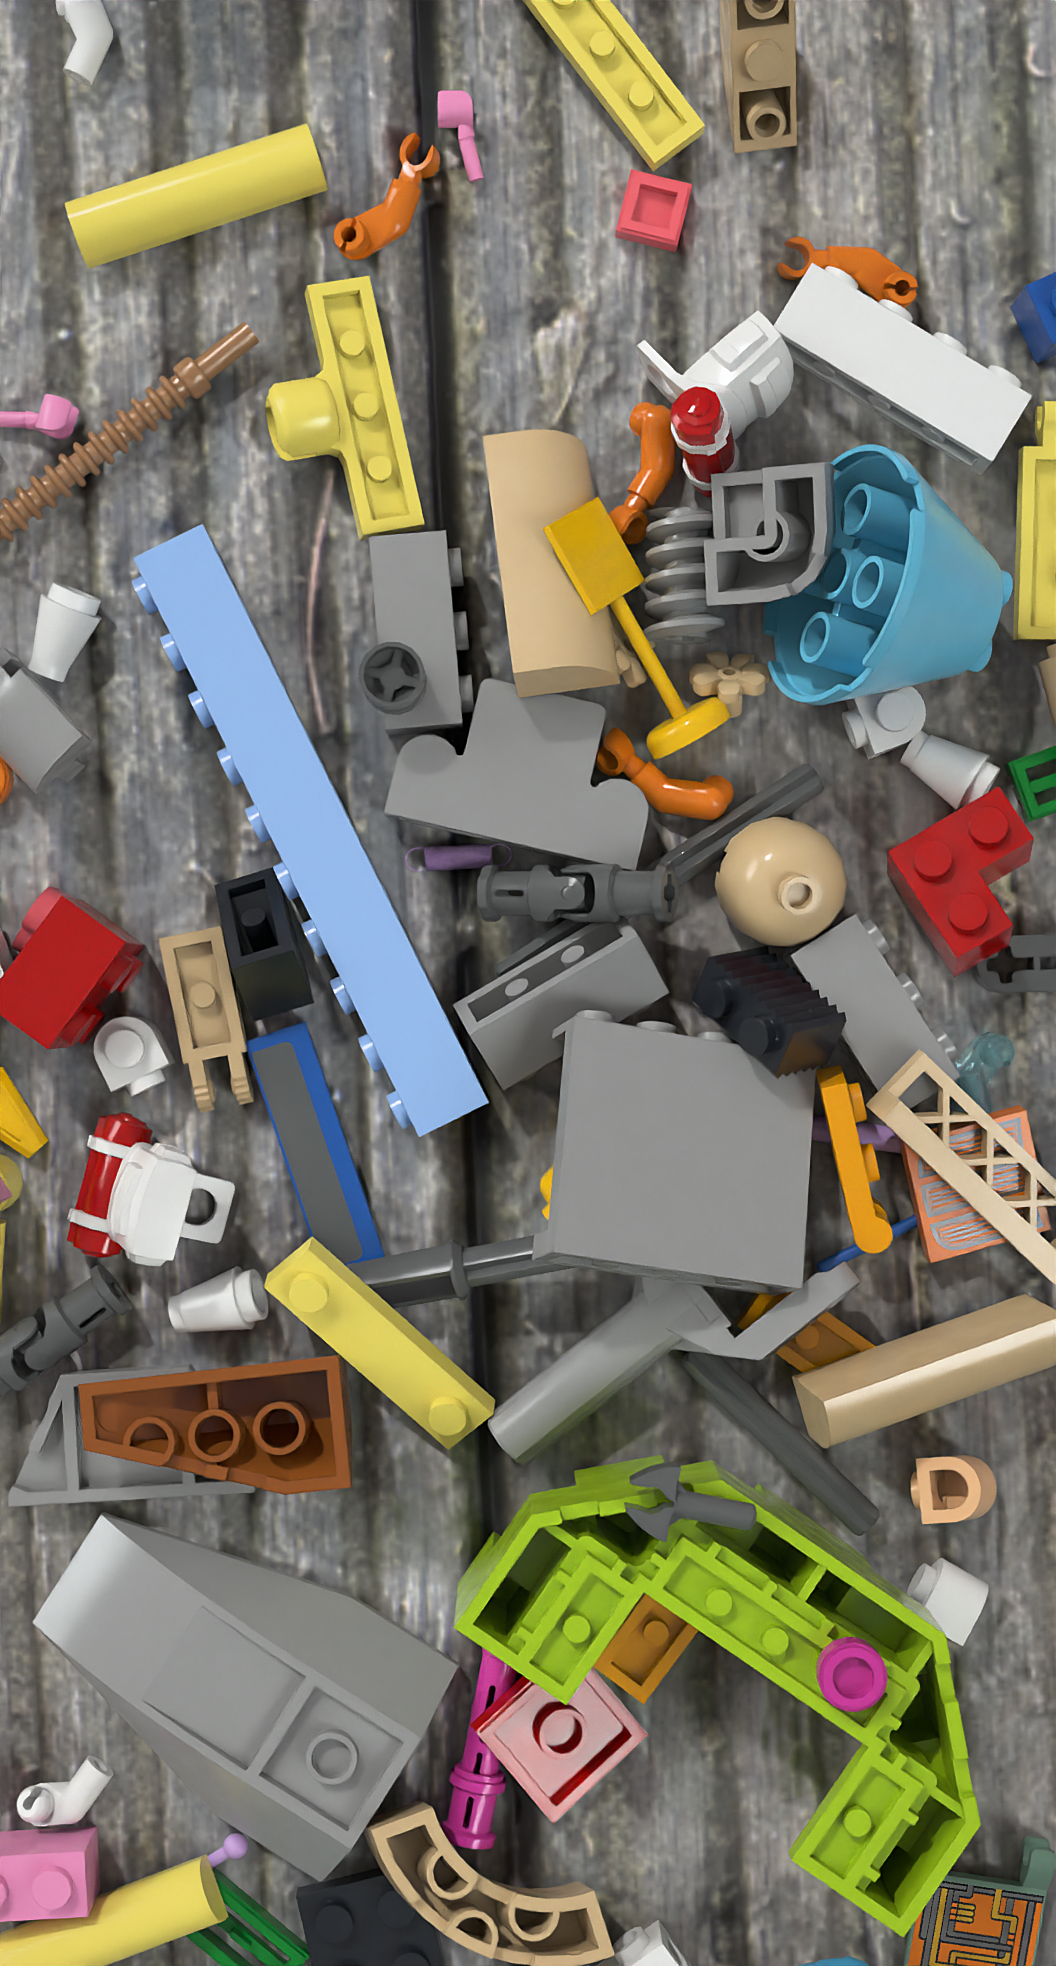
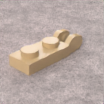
[158,926,254,1113]

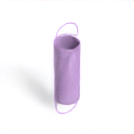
[405,843,512,871]

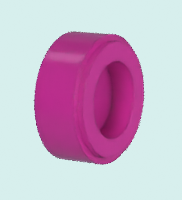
[816,1637,887,1712]

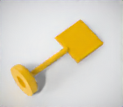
[542,497,731,760]

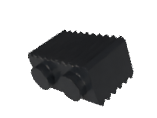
[691,946,847,1079]

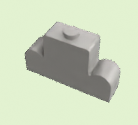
[384,679,648,871]

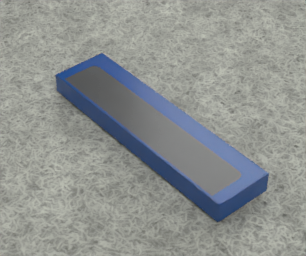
[246,1021,386,1265]

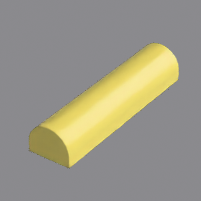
[65,123,328,269]
[0,1854,228,1966]

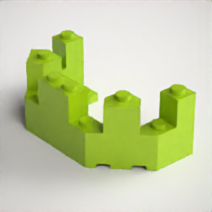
[454,1454,981,1938]

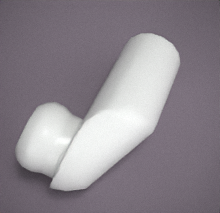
[56,0,113,86]
[16,1755,114,1827]

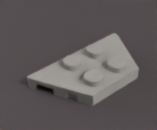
[7,1364,257,1507]

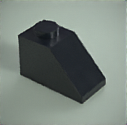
[214,867,314,1022]

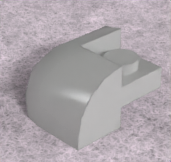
[704,462,836,606]
[0,648,93,795]

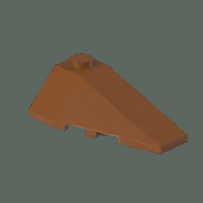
[78,1355,352,1495]

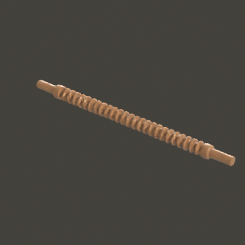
[0,322,259,542]

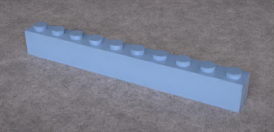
[131,524,489,1137]

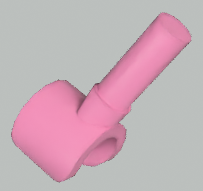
[438,90,484,183]
[0,394,79,440]

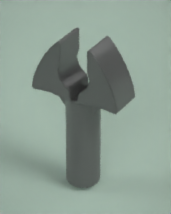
[624,1462,757,1542]

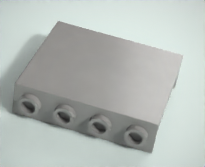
[532,1010,816,1296]

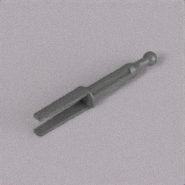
[345,1235,575,1309]

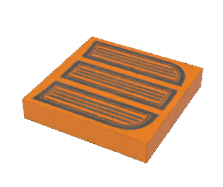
[898,1105,1052,1263]

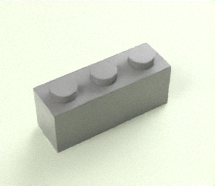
[369,530,474,736]
[784,914,960,1109]
[453,916,669,1090]

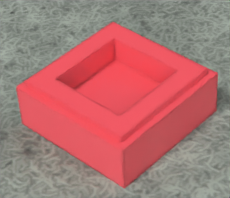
[615,169,692,252]

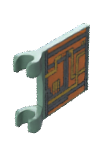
[902,1836,1056,1966]

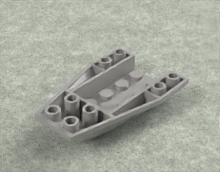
[32,1512,459,1882]

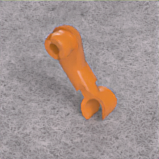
[333,132,441,261]
[777,236,919,309]
[608,402,676,544]
[596,728,734,820]

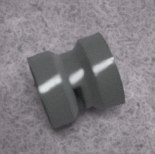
[359,642,427,715]

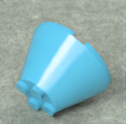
[763,444,1013,706]

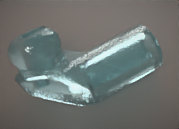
[954,1032,1015,1114]

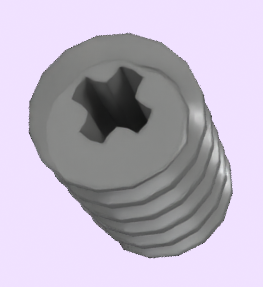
[644,507,725,645]

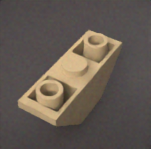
[719,0,797,154]

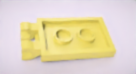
[1013,401,1056,641]

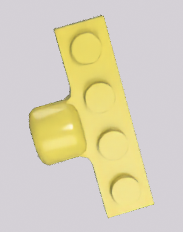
[265,276,425,541]

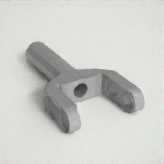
[487,1261,862,1467]

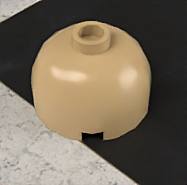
[715,817,848,947]

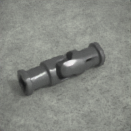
[477,863,678,922]
[0,1265,132,1397]

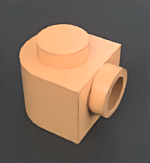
[911,1455,997,1524]

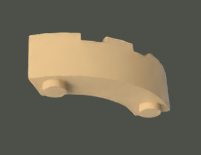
[363,1800,615,1966]

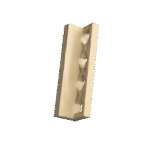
[865,1049,1056,1286]

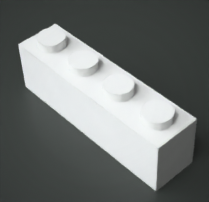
[774,263,1032,475]

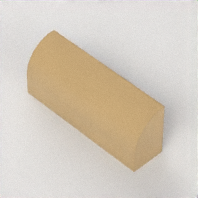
[482,429,620,698]
[792,1294,1056,1448]

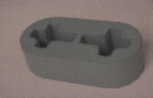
[971,934,1056,993]

